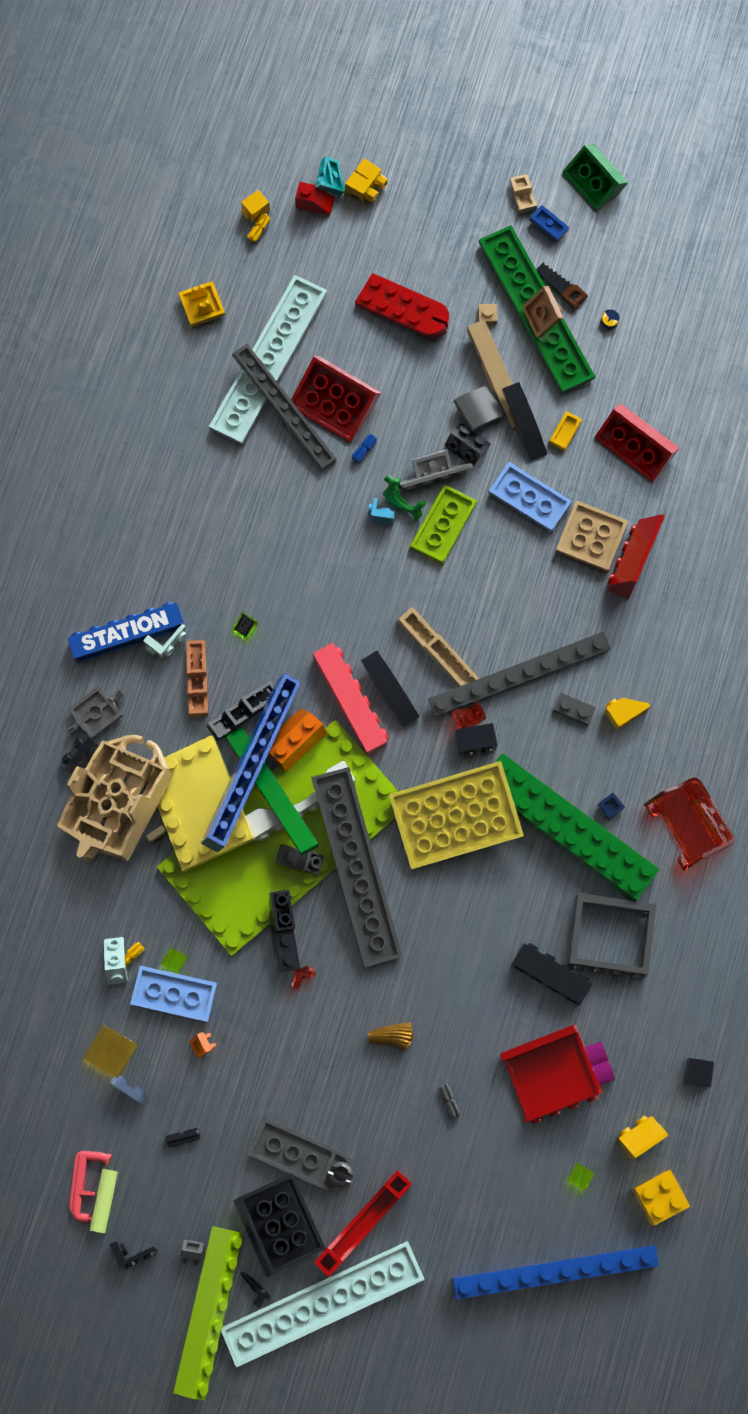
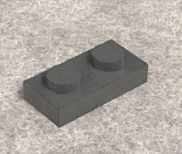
[553,693,596,726]

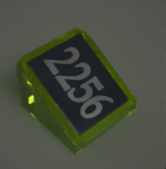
[232,611,258,640]

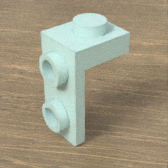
[143,624,187,660]
[104,937,128,985]

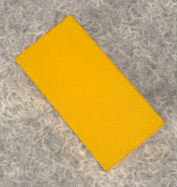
[548,411,582,452]

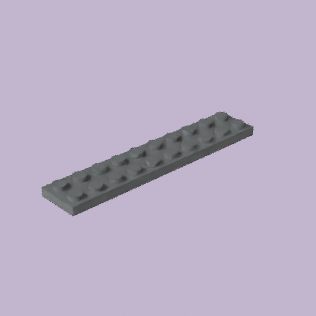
[311,767,402,968]

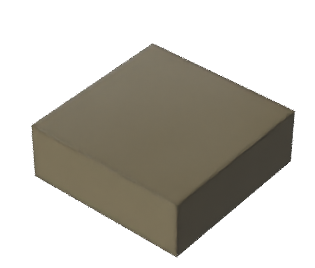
[146,825,167,845]

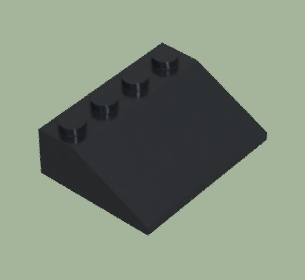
[233,1173,326,1277]

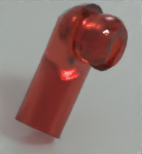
[290,965,316,990]

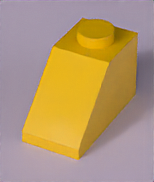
[604,698,651,731]

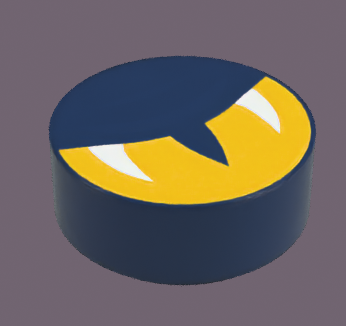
[601,309,620,329]

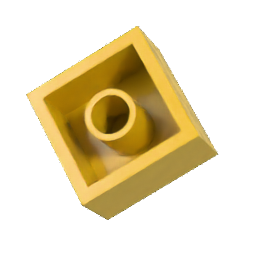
[632,1169,690,1226]

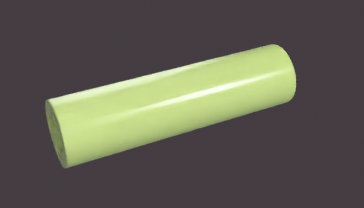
[89,1169,118,1233]

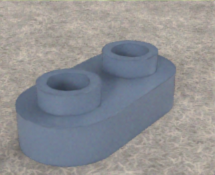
[109,1075,147,1105]

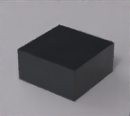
[684,1057,714,1087]

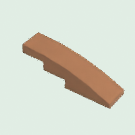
[186,640,209,718]

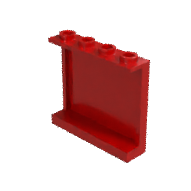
[500,1025,603,1125]

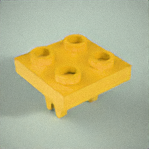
[178,281,225,327]

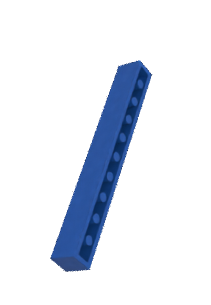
[201,673,301,853]
[452,1245,659,1299]

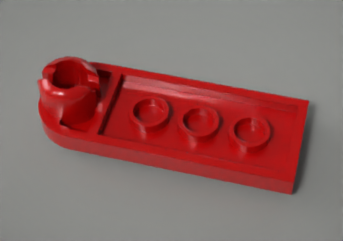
[355,273,450,337]

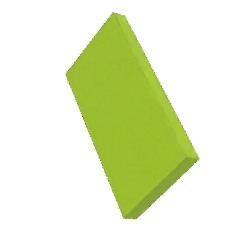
[409,484,477,565]

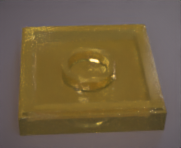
[83,1024,138,1078]

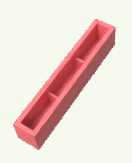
[313,643,389,756]

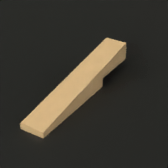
[467,319,516,430]
[397,607,479,703]

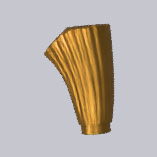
[368,1022,413,1052]

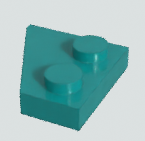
[315,156,345,196]

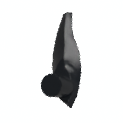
[240,1271,270,1308]

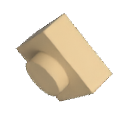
[478,304,498,324]

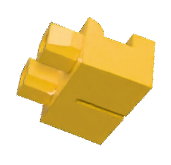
[345,158,388,203]

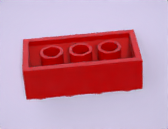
[594,404,679,482]

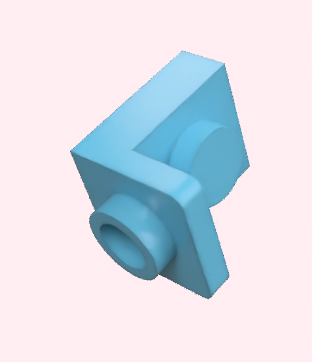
[368,498,394,525]

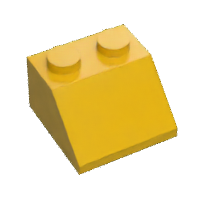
[616,1115,669,1160]

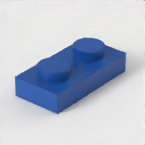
[530,205,569,242]

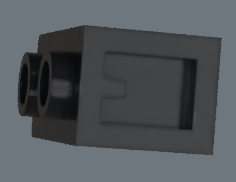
[110,1241,159,1269]

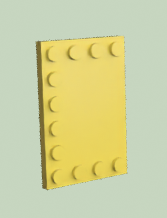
[147,735,255,872]
[389,761,524,869]

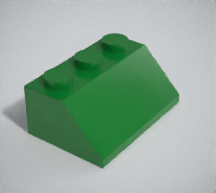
[562,144,629,210]

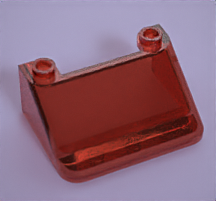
[644,777,735,871]

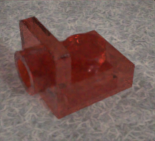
[452,702,486,729]

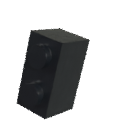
[454,723,498,758]

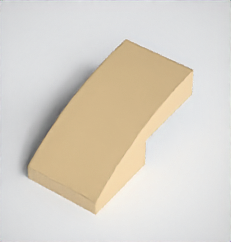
[510,174,537,214]

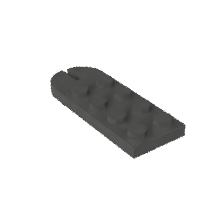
[248,1117,354,1193]

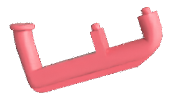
[69,1151,112,1223]

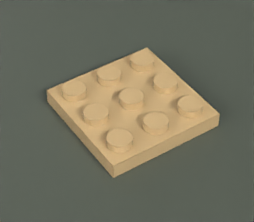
[555,500,628,572]

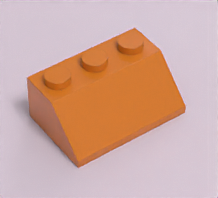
[267,708,327,773]

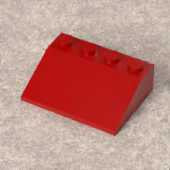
[291,356,382,442]
[607,514,665,599]

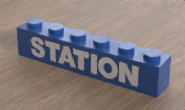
[67,602,184,664]

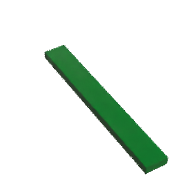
[225,727,319,856]

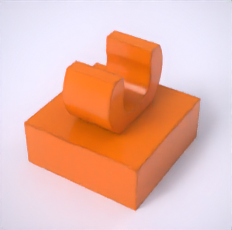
[189,1032,216,1059]

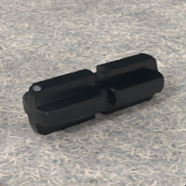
[165,1128,200,1147]

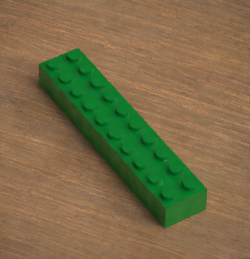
[495,753,660,901]

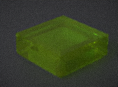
[161,947,188,974]
[567,1162,595,1191]

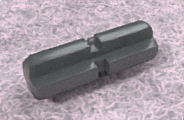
[439,1084,461,1118]

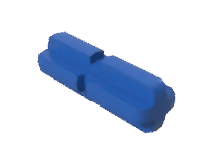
[352,434,377,463]

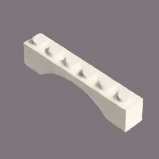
[246,760,356,841]

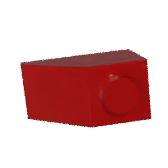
[295,181,335,215]

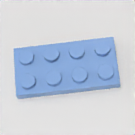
[488,462,572,532]
[130,966,217,1023]

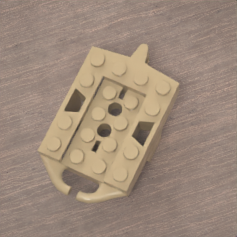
[57,735,173,864]

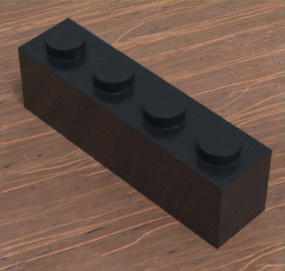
[511,943,592,1006]

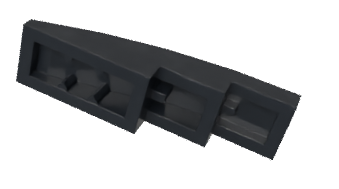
[502,382,547,461]
[361,650,420,727]
[206,681,274,741]

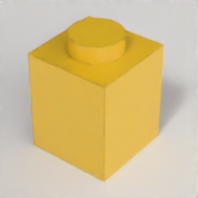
[241,190,270,223]

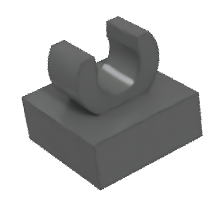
[180,1239,204,1266]

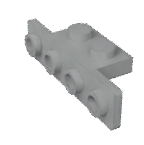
[400,450,473,490]

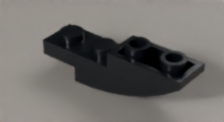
[269,890,301,973]

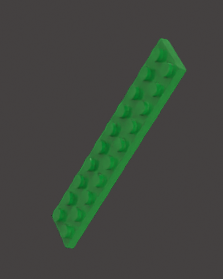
[479,225,595,394]

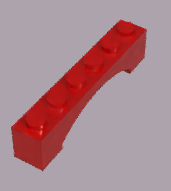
[314,1170,412,1277]

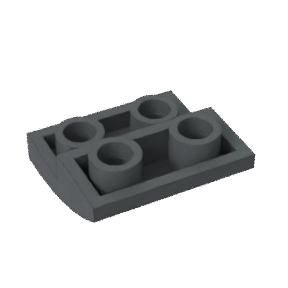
[453,385,505,431]

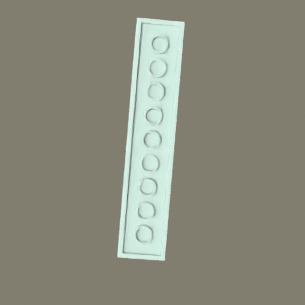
[209,275,327,445]
[221,1241,425,1367]

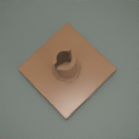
[522,286,563,338]

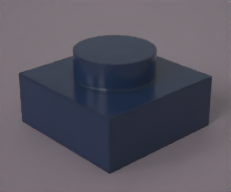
[597,792,625,820]

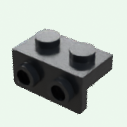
[445,423,491,466]
[59,735,99,774]

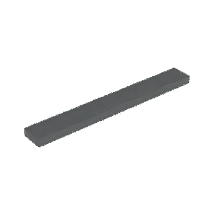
[232,344,337,471]

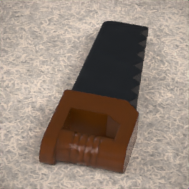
[536,262,588,310]

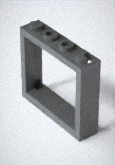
[568,893,656,979]

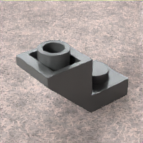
[275,844,324,875]

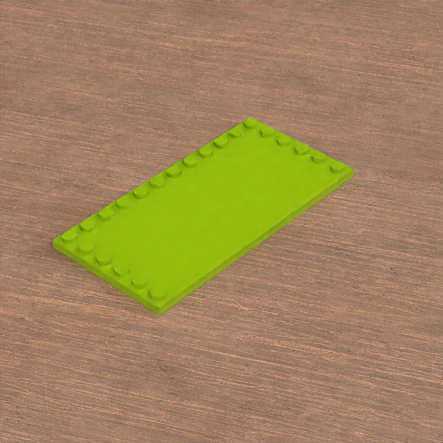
[157,719,399,957]

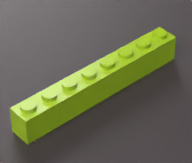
[173,1226,243,1400]

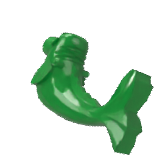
[382,474,426,523]

